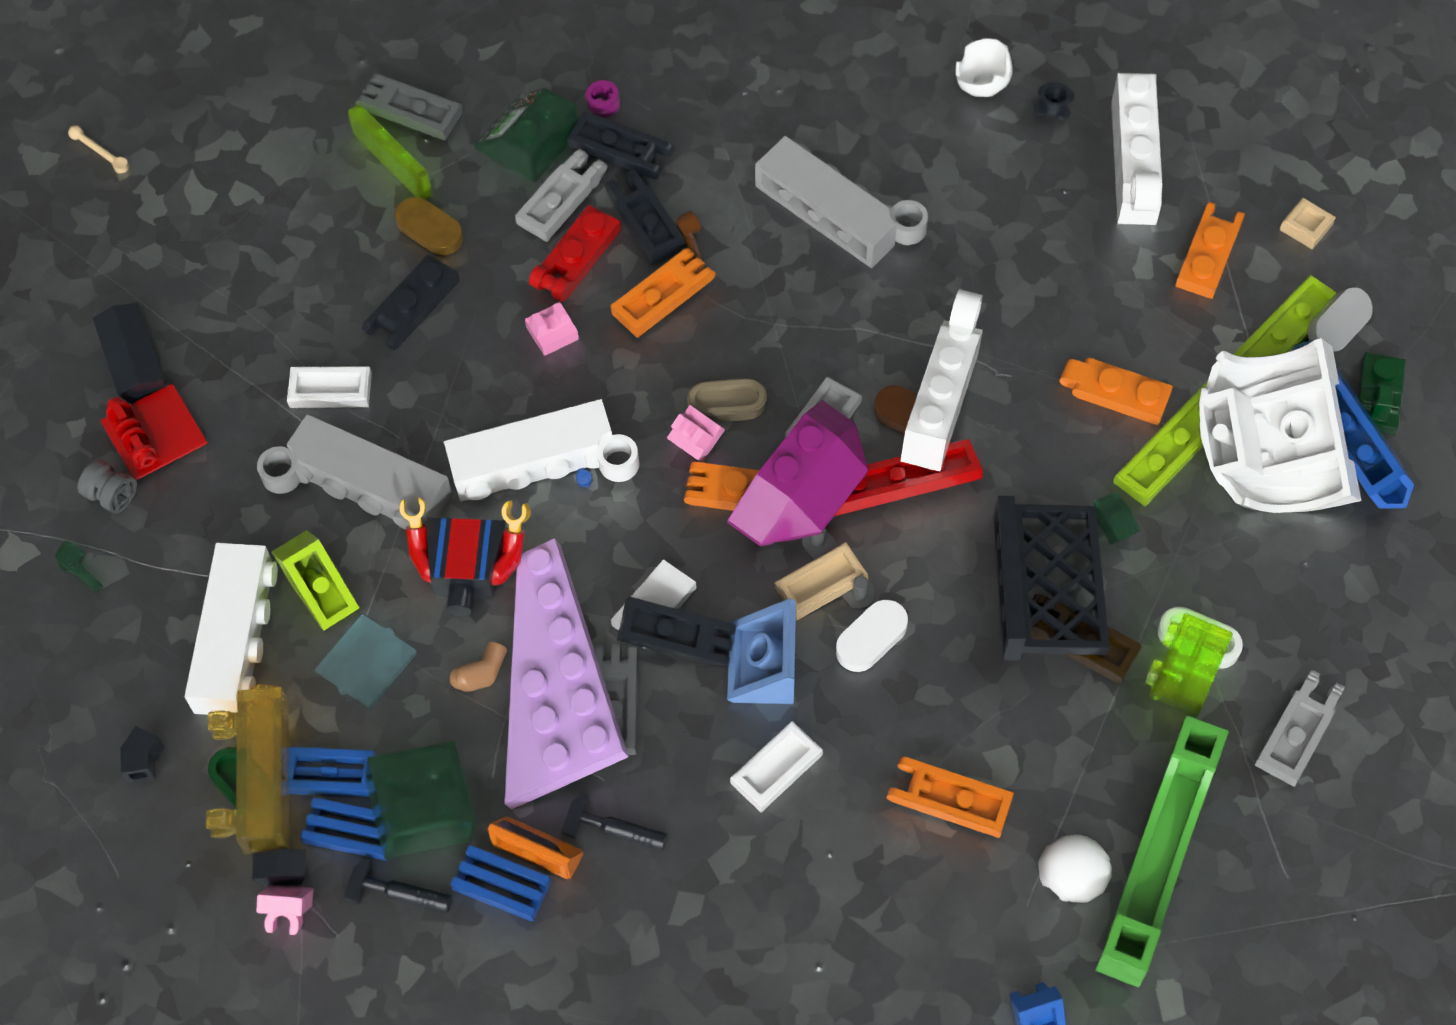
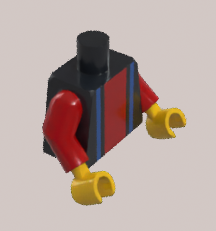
[399,497,531,616]

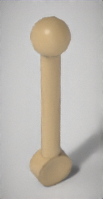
[68,125,129,173]

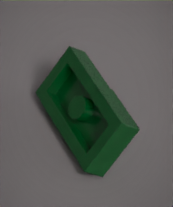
[1358,352,1406,435]

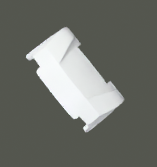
[1199,338,1361,513]

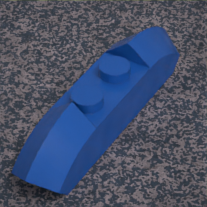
[1290,339,1414,508]

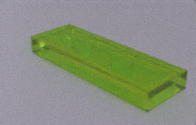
[348,104,432,199]

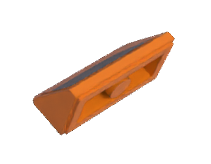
[487,817,583,880]

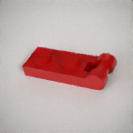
[529,205,621,302]

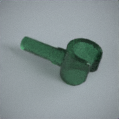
[55,541,103,593]

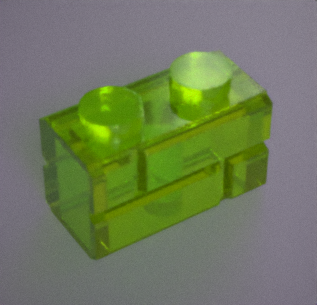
[1145,613,1233,717]

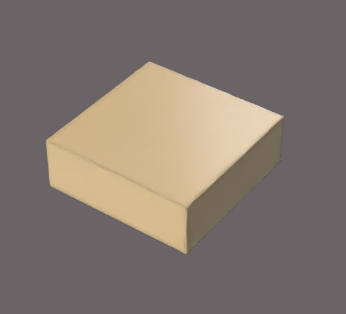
[1280,198,1336,249]

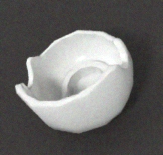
[956,38,1013,97]
[1038,834,1112,903]

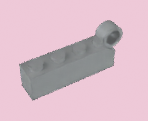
[755,136,928,268]
[257,414,453,530]

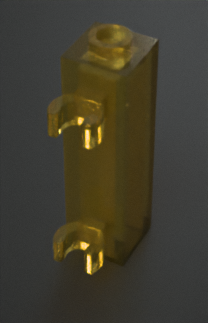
[206,684,289,854]

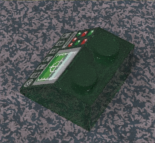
[475,88,578,183]

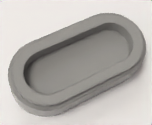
[1308,287,1373,352]

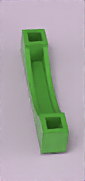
[1095,715,1229,988]

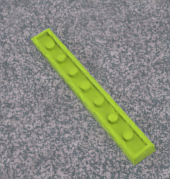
[1113,275,1337,507]

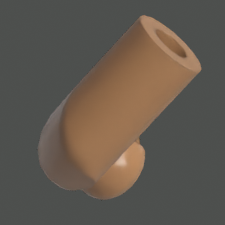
[450,642,507,692]

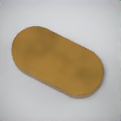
[395,197,463,256]

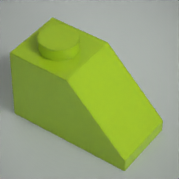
[271,530,359,630]

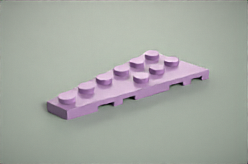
[505,538,629,810]

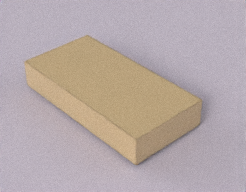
[774,542,868,621]

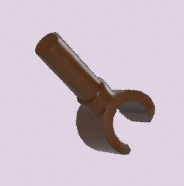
[676,211,704,262]

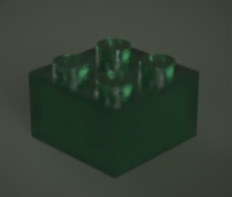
[365,741,476,859]

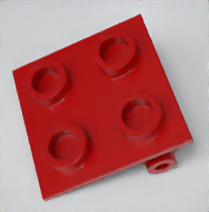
[100,383,208,480]

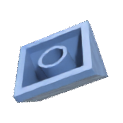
[727,598,796,704]

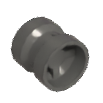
[78,459,137,514]

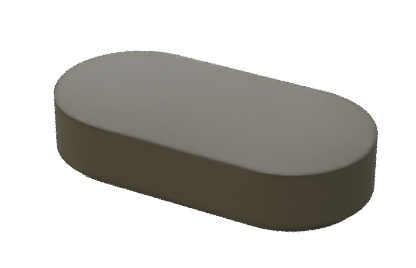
[687,378,767,422]

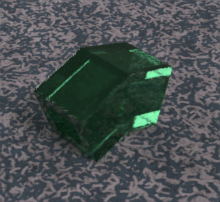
[1093,492,1140,545]

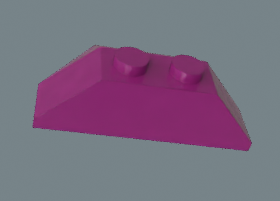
[727,400,868,547]

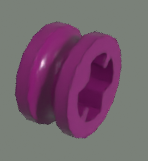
[585,80,620,117]

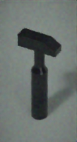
[561,793,668,851]
[344,858,452,913]

